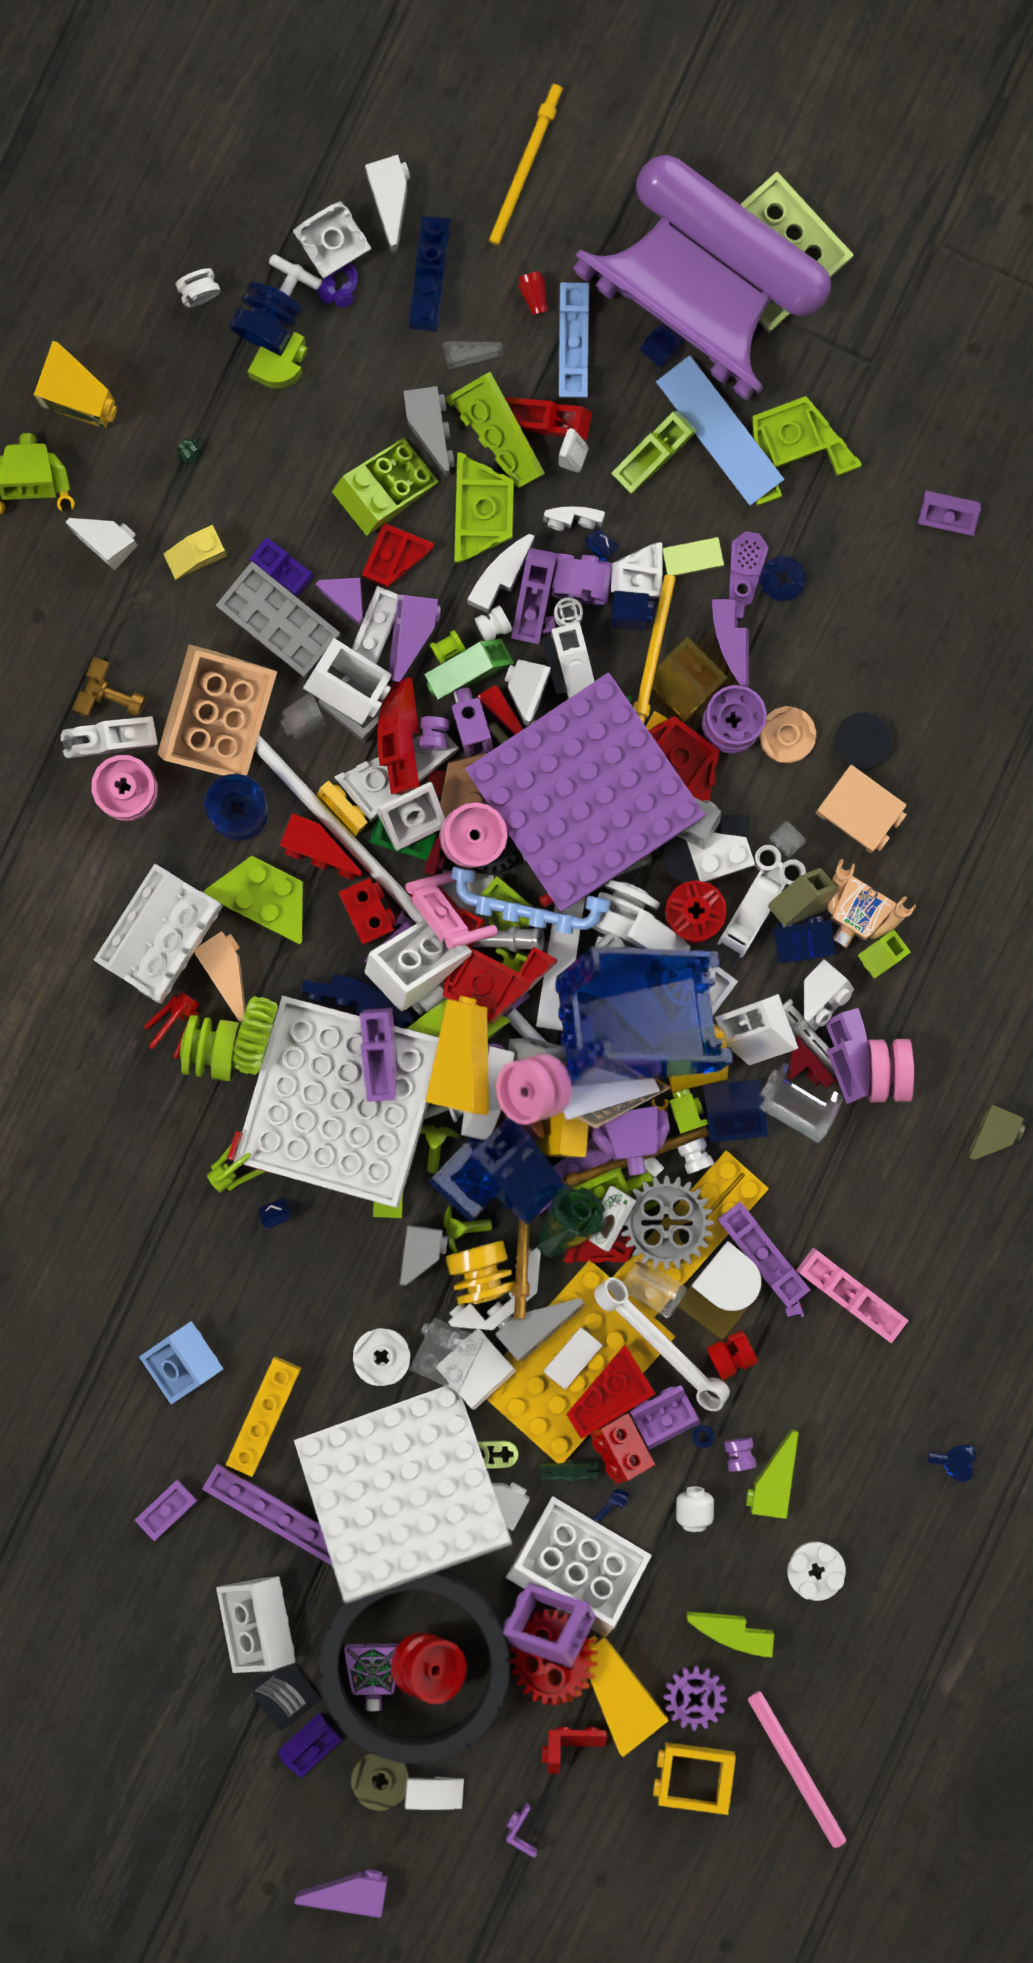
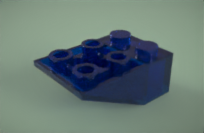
[464,1117,566,1225]

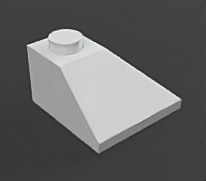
[66,518,138,570]
[505,660,550,727]

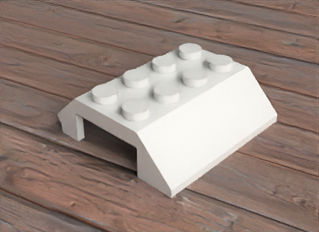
[94,864,223,1003]

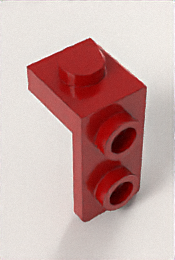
[542,1727,607,1774]

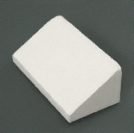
[543,1326,603,1389]

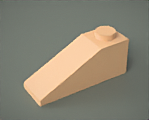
[194,931,246,1023]

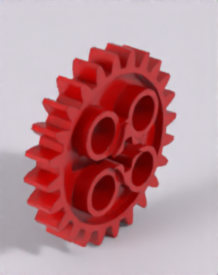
[509,1609,598,1705]

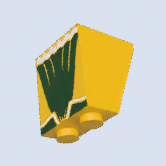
[34,341,117,429]

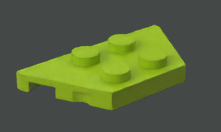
[455,453,514,563]
[203,856,303,945]

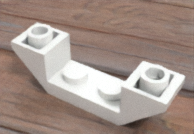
[448,1247,540,1330]

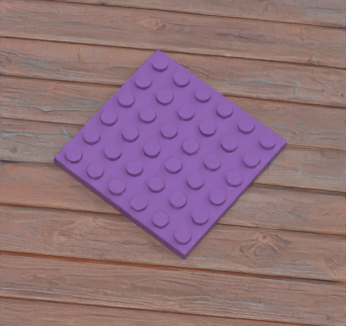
[465,672,705,913]

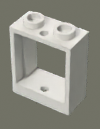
[303,638,392,725]

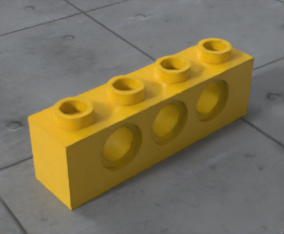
[226,1356,301,1476]

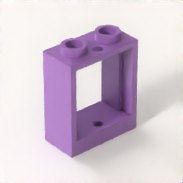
[503,1583,596,1667]

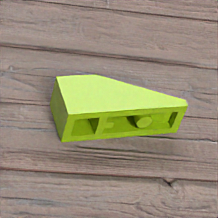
[746,1429,799,1519]

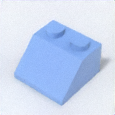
[139,1321,223,1404]

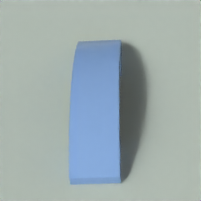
[559,283,589,398]

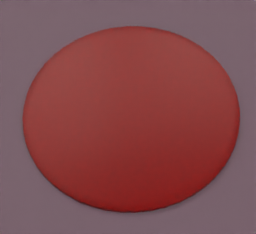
[427,771,446,796]

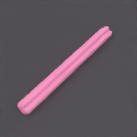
[748,1691,846,1848]

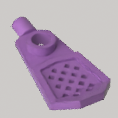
[729,531,768,619]

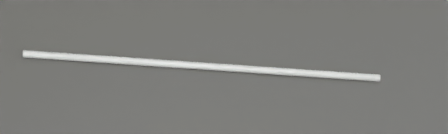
[254,735,664,1177]

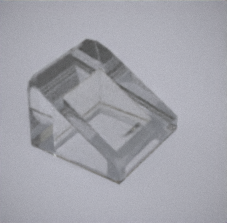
[770,821,806,857]

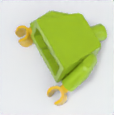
[0,433,74,515]

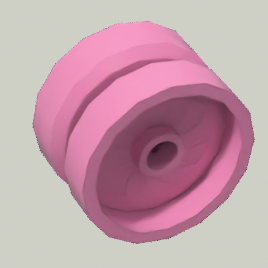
[92,755,158,821]
[439,802,507,868]
[868,1039,914,1102]
[496,1054,572,1124]

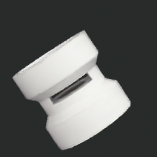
[554,598,583,627]
[474,605,513,641]
[678,1137,714,1174]

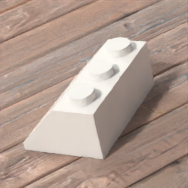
[216,1576,296,1673]

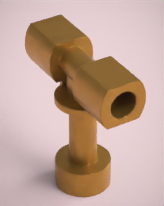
[72,657,146,718]

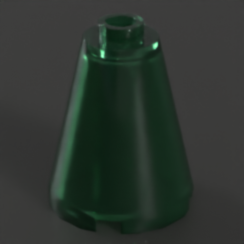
[536,1185,606,1258]

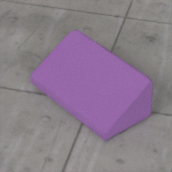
[918,491,981,536]

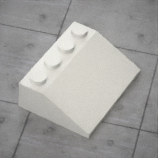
[506,1496,652,1637]

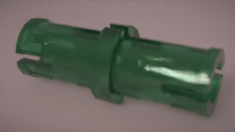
[540,1460,599,1483]

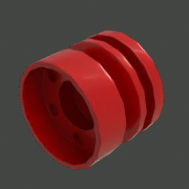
[664,881,727,944]

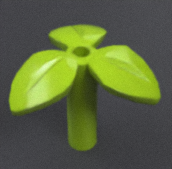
[420,1125,462,1173]
[444,1204,492,1253]

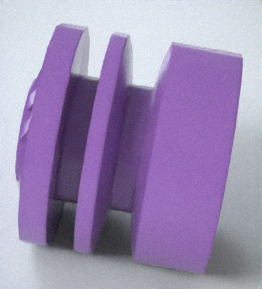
[702,685,767,754]

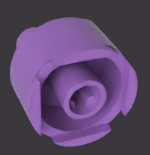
[551,554,612,605]

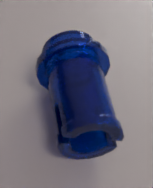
[692,1425,715,1448]

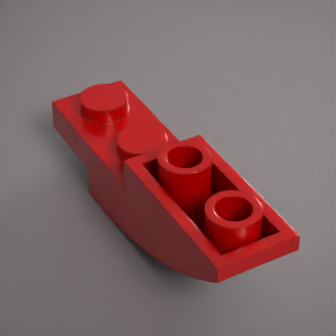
[377,678,419,795]

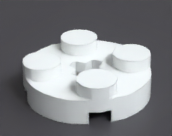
[353,1328,411,1386]
[787,1541,846,1601]

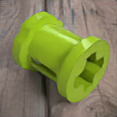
[430,630,466,664]

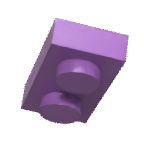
[135,1479,197,1541]

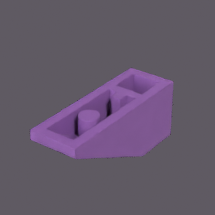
[511,548,558,644]
[389,594,440,682]
[295,1869,387,1918]

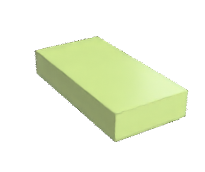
[662,537,724,576]

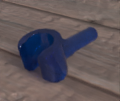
[593,1489,629,1523]

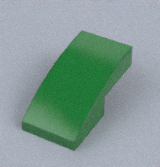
[369,816,436,861]

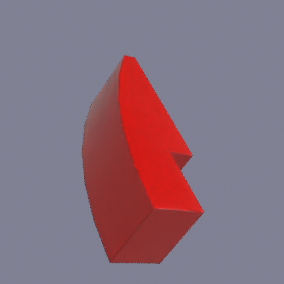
[504,397,592,441]

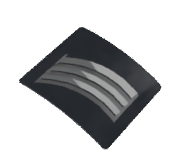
[248,1663,321,1731]

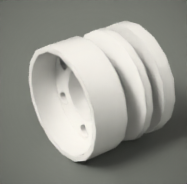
[592,880,660,948]

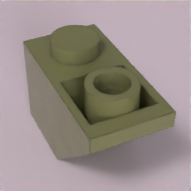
[767,868,838,927]

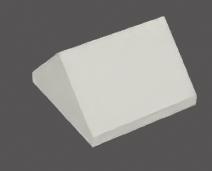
[376,782,445,851]

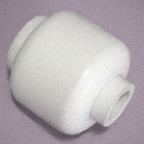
[676,1486,714,1532]

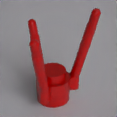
[144,992,199,1059]

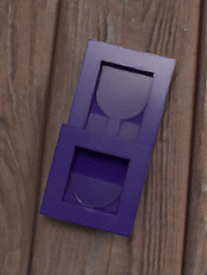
[249,537,314,597]

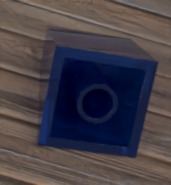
[428,1136,518,1222]

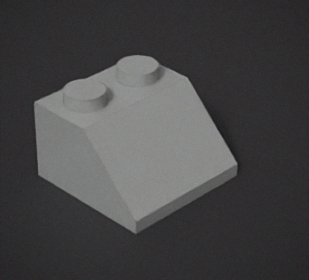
[400,1225,448,1285]

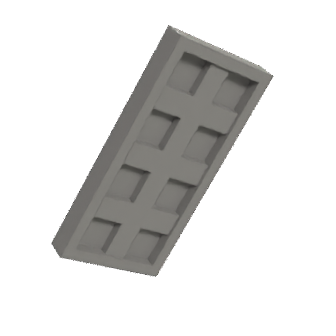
[216,562,341,678]

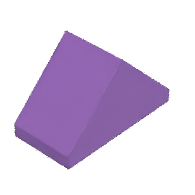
[316,578,363,626]

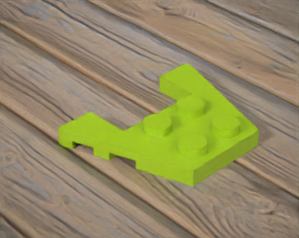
[752,396,862,507]

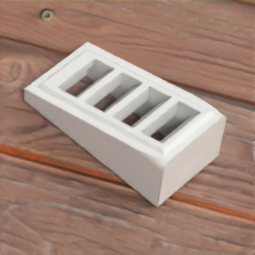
[558,429,588,473]

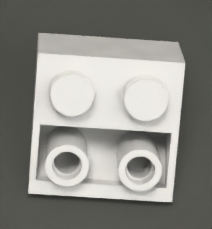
[715,994,798,1065]

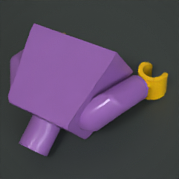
[588,1099,670,1176]

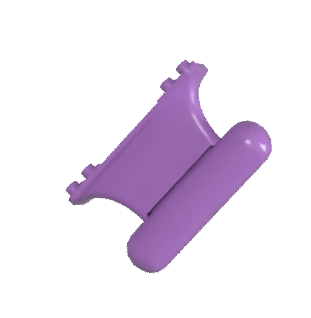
[573,155,831,401]

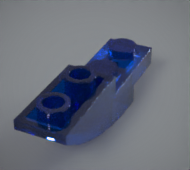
[409,216,450,332]
[301,974,414,1028]

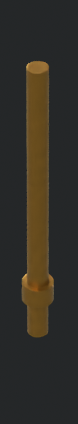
[544,1126,709,1197]
[512,1146,534,1320]

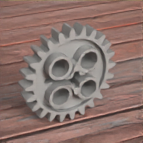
[621,1176,714,1270]

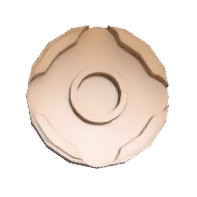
[759,706,816,764]

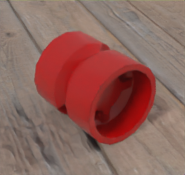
[706,1330,759,1381]

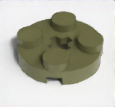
[351,1752,409,1811]

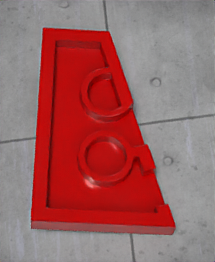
[566,1344,655,1439]

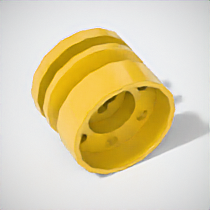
[445,1240,514,1304]

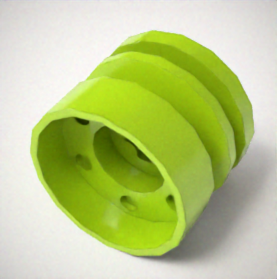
[180,1015,241,1082]

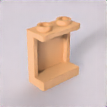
[815,765,907,853]

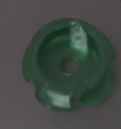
[176,438,203,465]

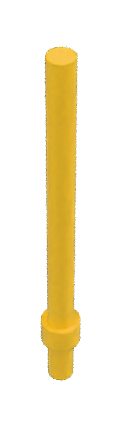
[488,84,563,245]
[633,575,676,723]

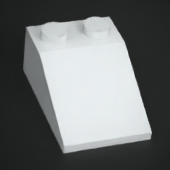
[365,919,472,1012]

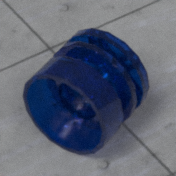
[228,281,303,354]
[204,773,269,841]

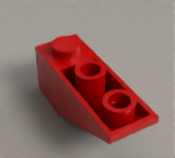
[280,814,363,881]

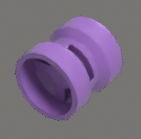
[418,716,450,751]
[724,1438,757,1471]

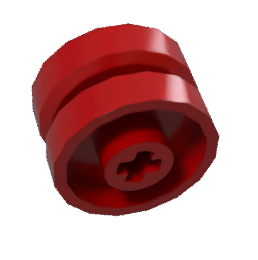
[391,1632,466,1704]

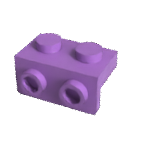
[630,1386,700,1450]

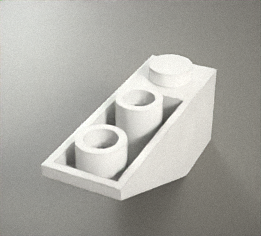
[551,622,594,699]

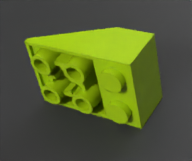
[332,438,439,536]

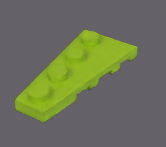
[445,372,545,488]

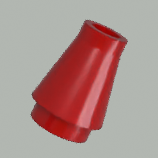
[517,271,548,316]

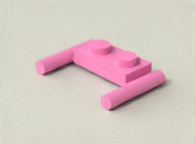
[406,871,498,949]

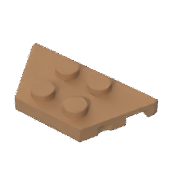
[440,750,492,818]

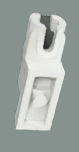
[61,717,158,758]

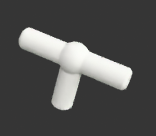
[269,254,323,299]

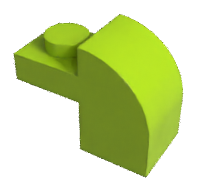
[248,332,308,389]

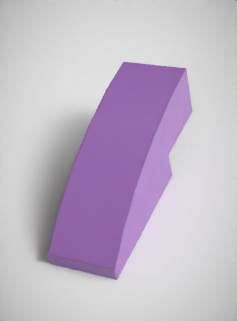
[712,599,749,687]
[359,1008,397,1102]
[826,1008,870,1104]

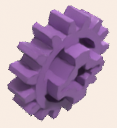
[663,1665,727,1730]

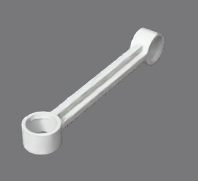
[595,1278,730,1411]

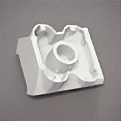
[293,201,372,278]

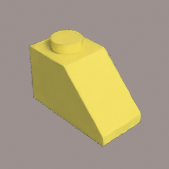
[164,525,227,580]

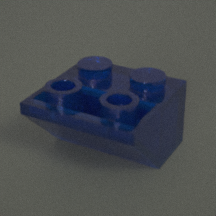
[703,1079,768,1142]

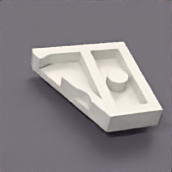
[611,543,662,599]
[687,833,755,882]

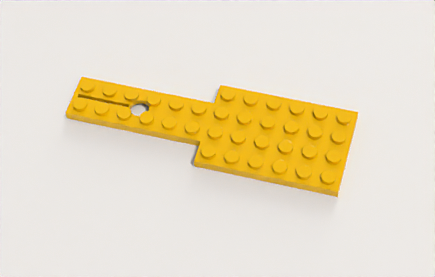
[487,1150,769,1466]

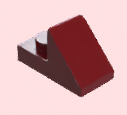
[788,1036,835,1088]

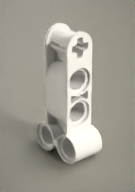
[717,845,806,958]

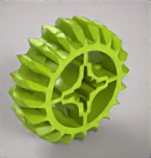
[231,996,278,1075]

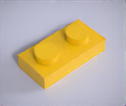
[317,780,367,837]

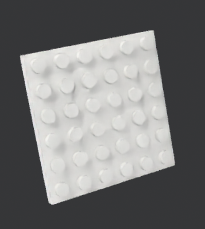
[234,996,439,1208]
[294,1384,512,1604]

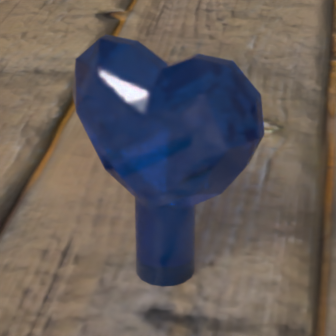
[928,1444,976,1482]

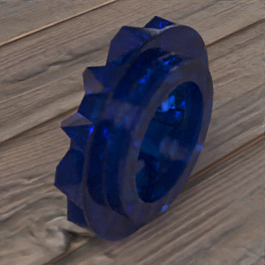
[760,555,806,601]

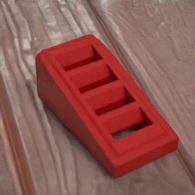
[477,685,523,735]

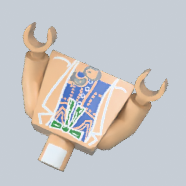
[827,859,916,948]

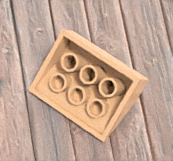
[157,644,277,781]

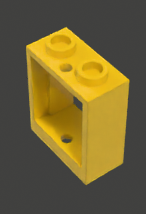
[653,1742,736,1815]

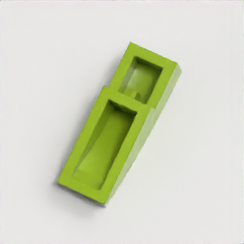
[612,411,697,493]
[686,1611,774,1658]

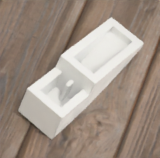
[467,534,534,613]
[627,910,690,972]
[461,1046,514,1141]

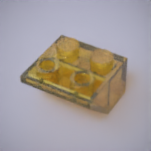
[652,637,728,721]

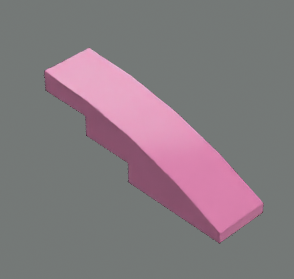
[796,1248,909,1343]

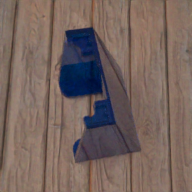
[555,946,733,1086]

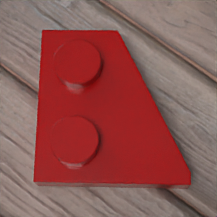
[362,523,434,588]

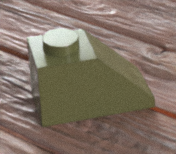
[966,1105,1025,1160]

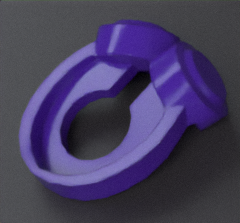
[318,263,357,307]

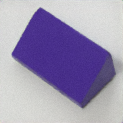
[278,1713,343,1778]

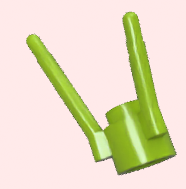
[207,1131,265,1193]

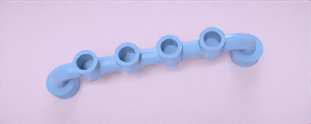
[451,866,610,934]

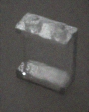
[760,1062,844,1143]

